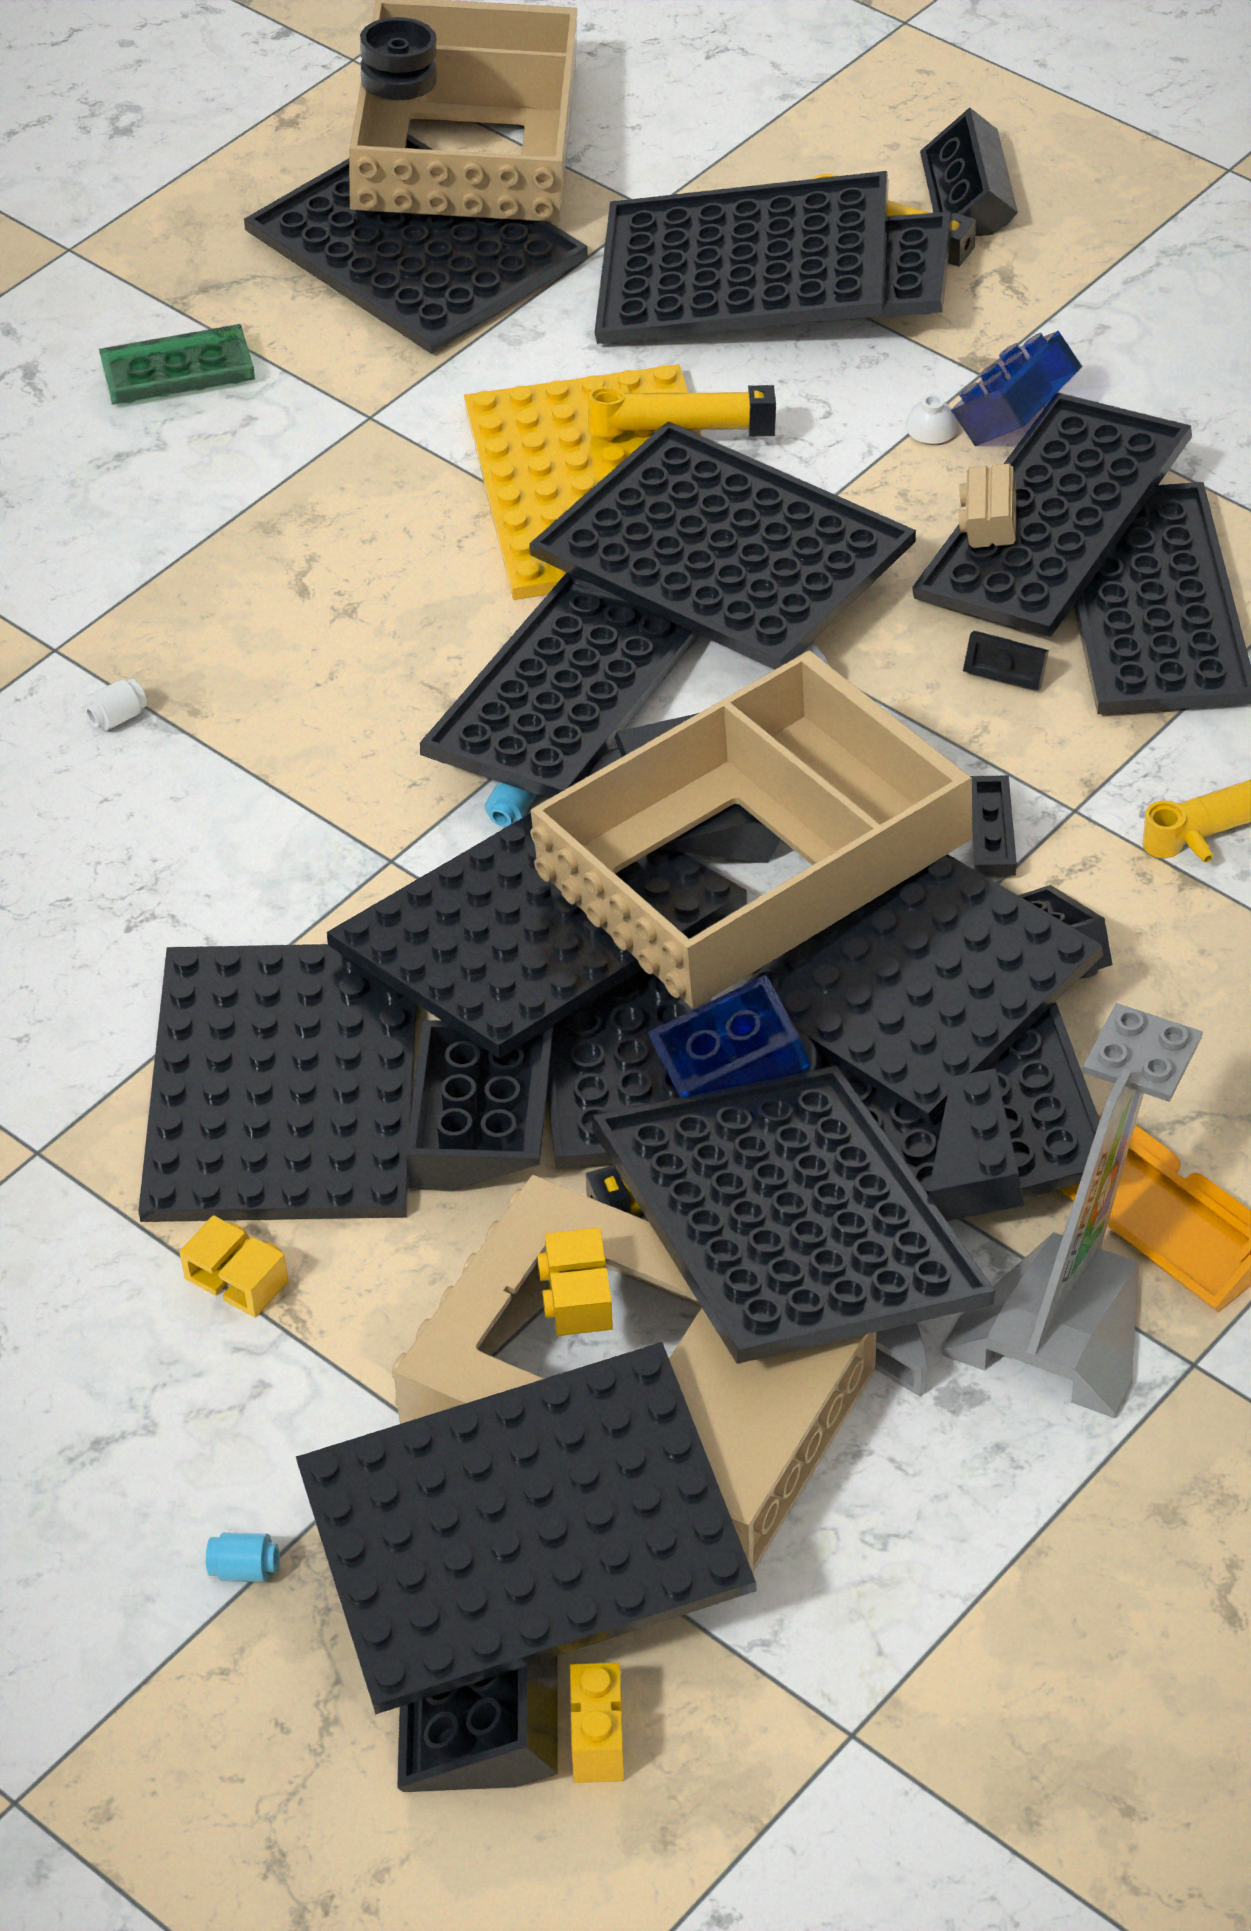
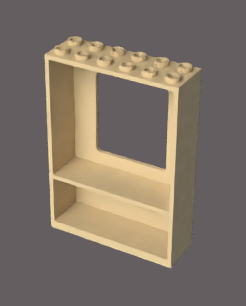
[349,0,578,222]
[530,650,972,1009]
[392,1174,877,1573]

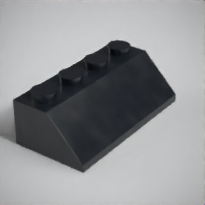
[920,107,1018,236]

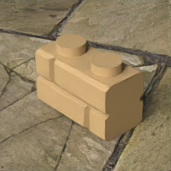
[959,464,1016,548]

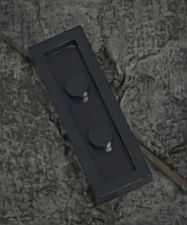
[970,775,1017,876]

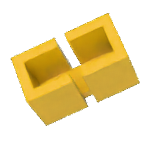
[179,1215,289,1318]
[537,1227,613,1336]
[570,1662,624,1783]

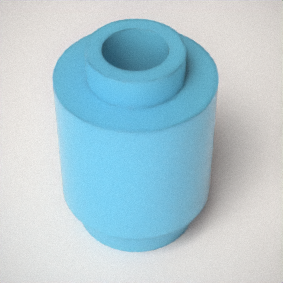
[485,781,537,827]
[206,1532,280,1582]

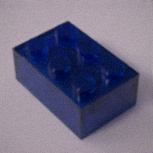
[951,330,1083,446]
[648,975,811,1098]

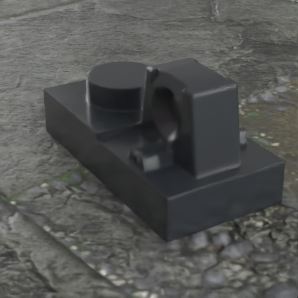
[963,630,1049,691]

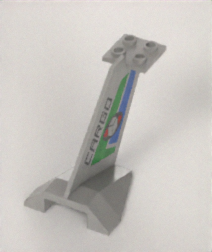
[942,1003,1203,1418]

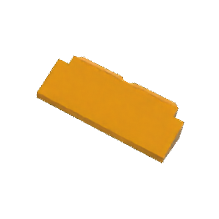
[1058,1113,1251,1313]

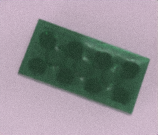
[99,324,255,405]

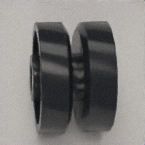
[360,17,437,100]

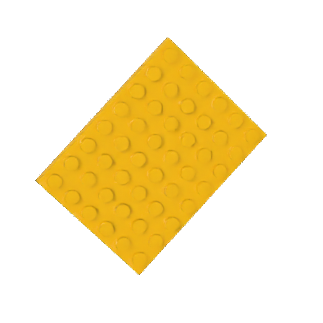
[464,364,702,600]

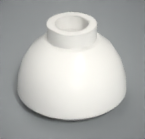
[906,394,958,444]

